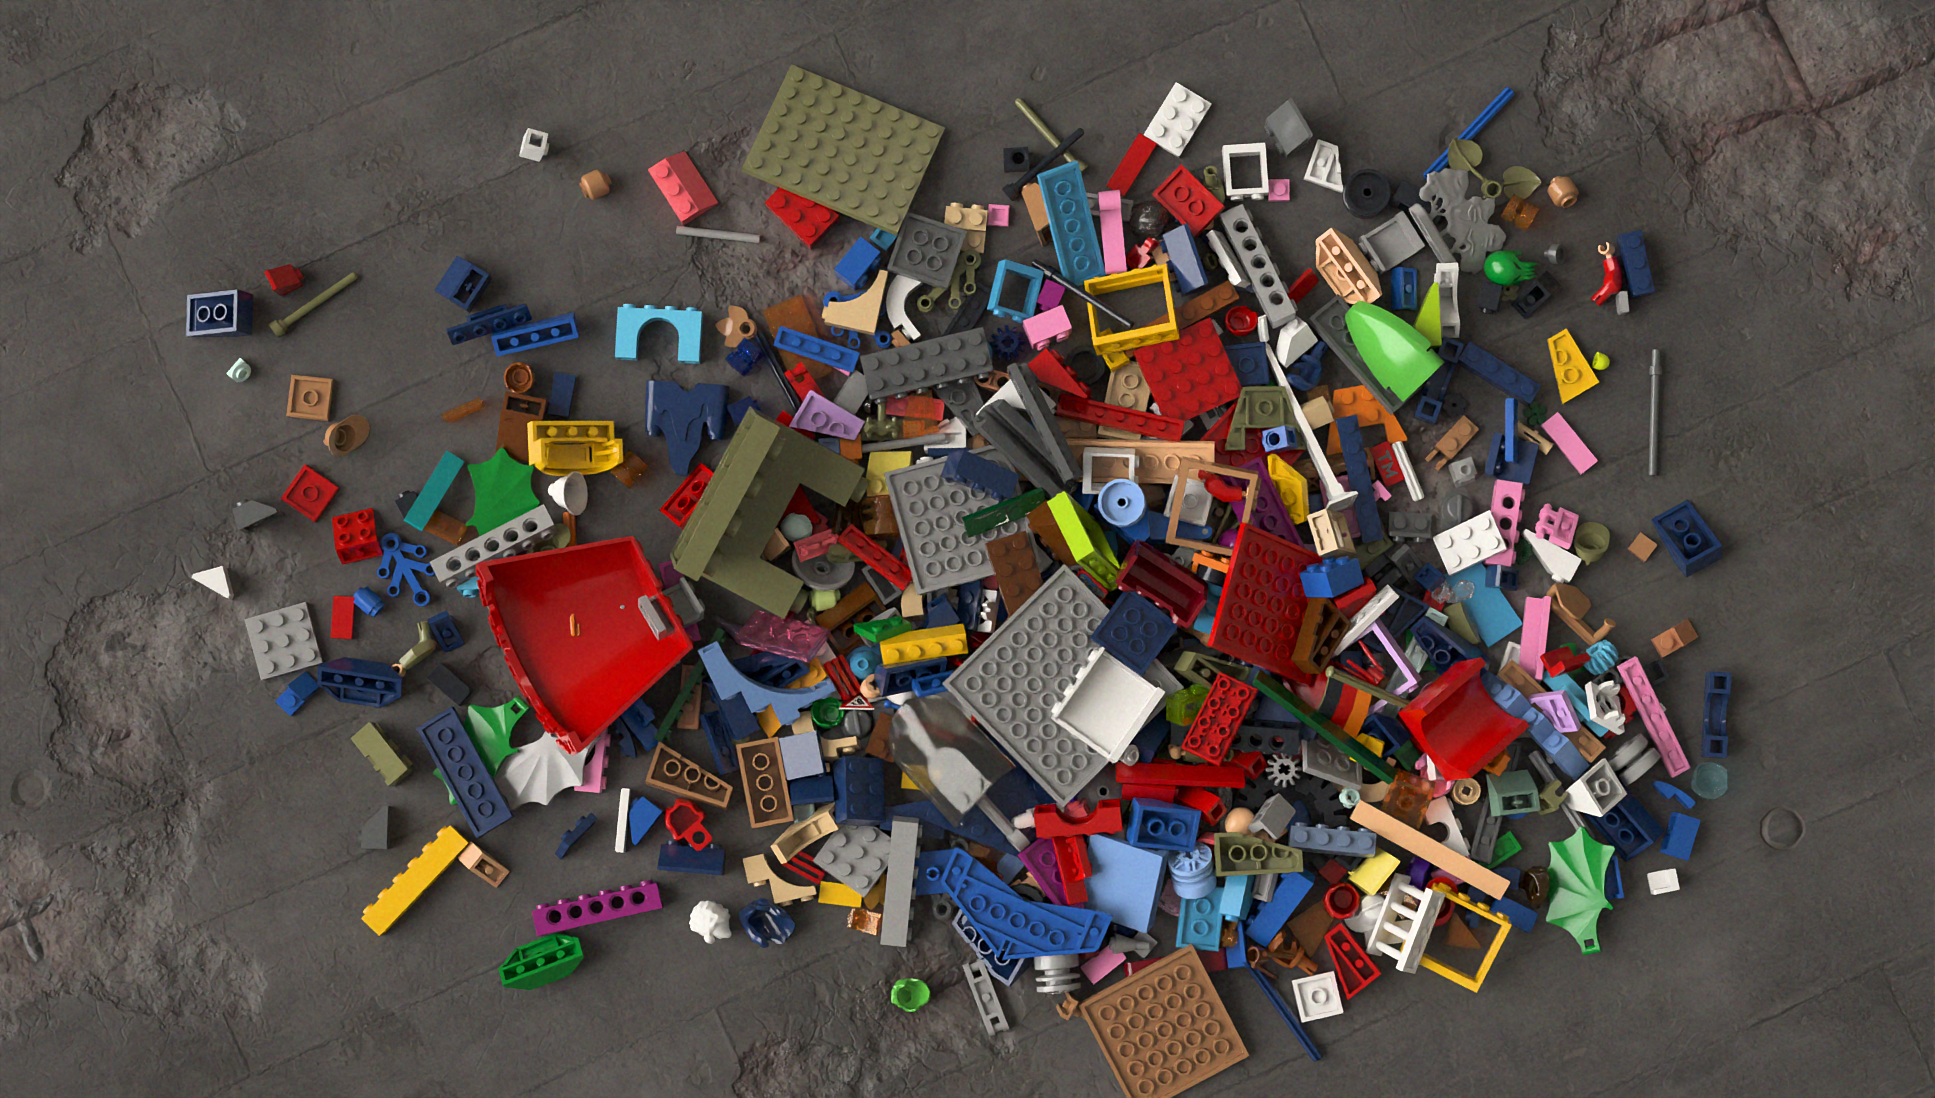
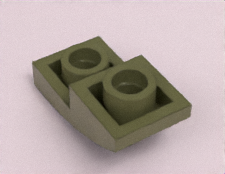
[1443,602,1481,645]

